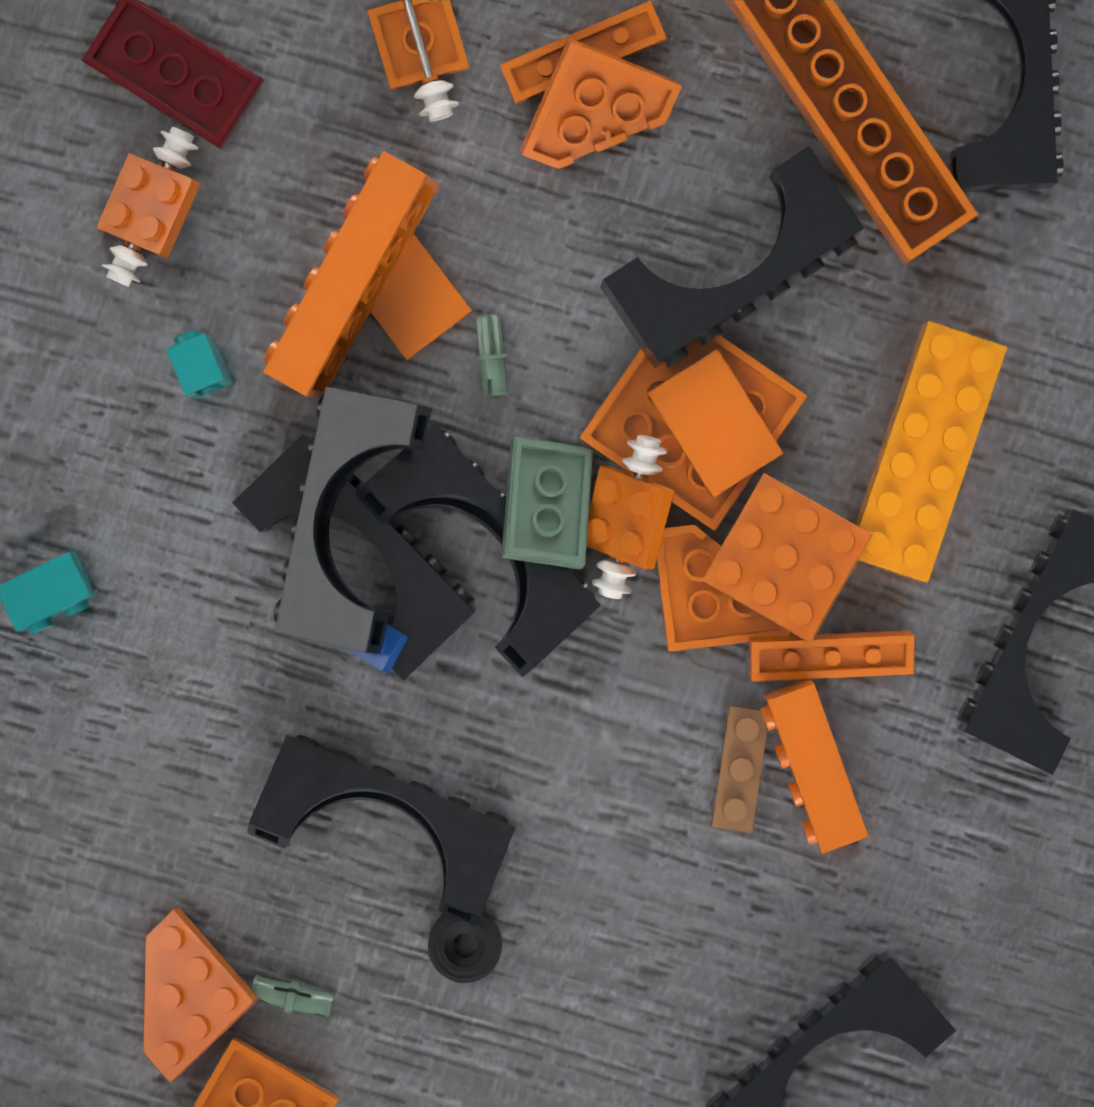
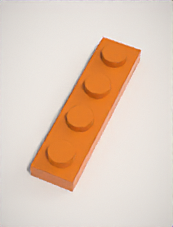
[500,0,667,105]
[749,630,915,682]

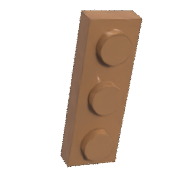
[711,705,768,833]

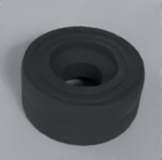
[428,911,502,983]

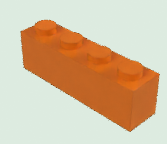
[760,679,869,854]

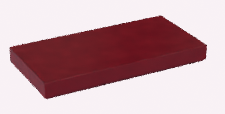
[81,0,264,150]

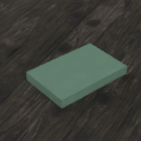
[501,436,593,569]

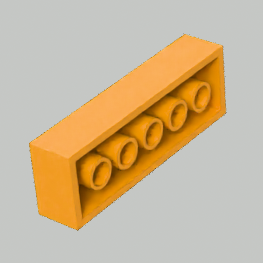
[855,321,1007,583]

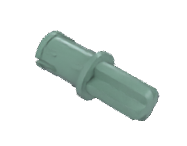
[475,314,509,397]

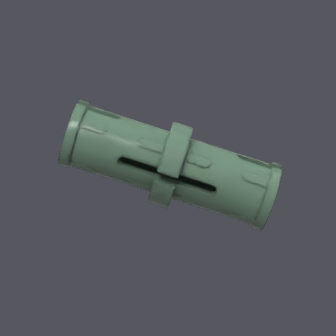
[251,974,335,1020]

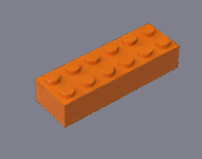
[263,151,440,399]

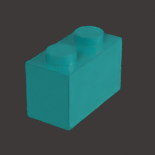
[166,330,233,399]
[0,551,97,635]

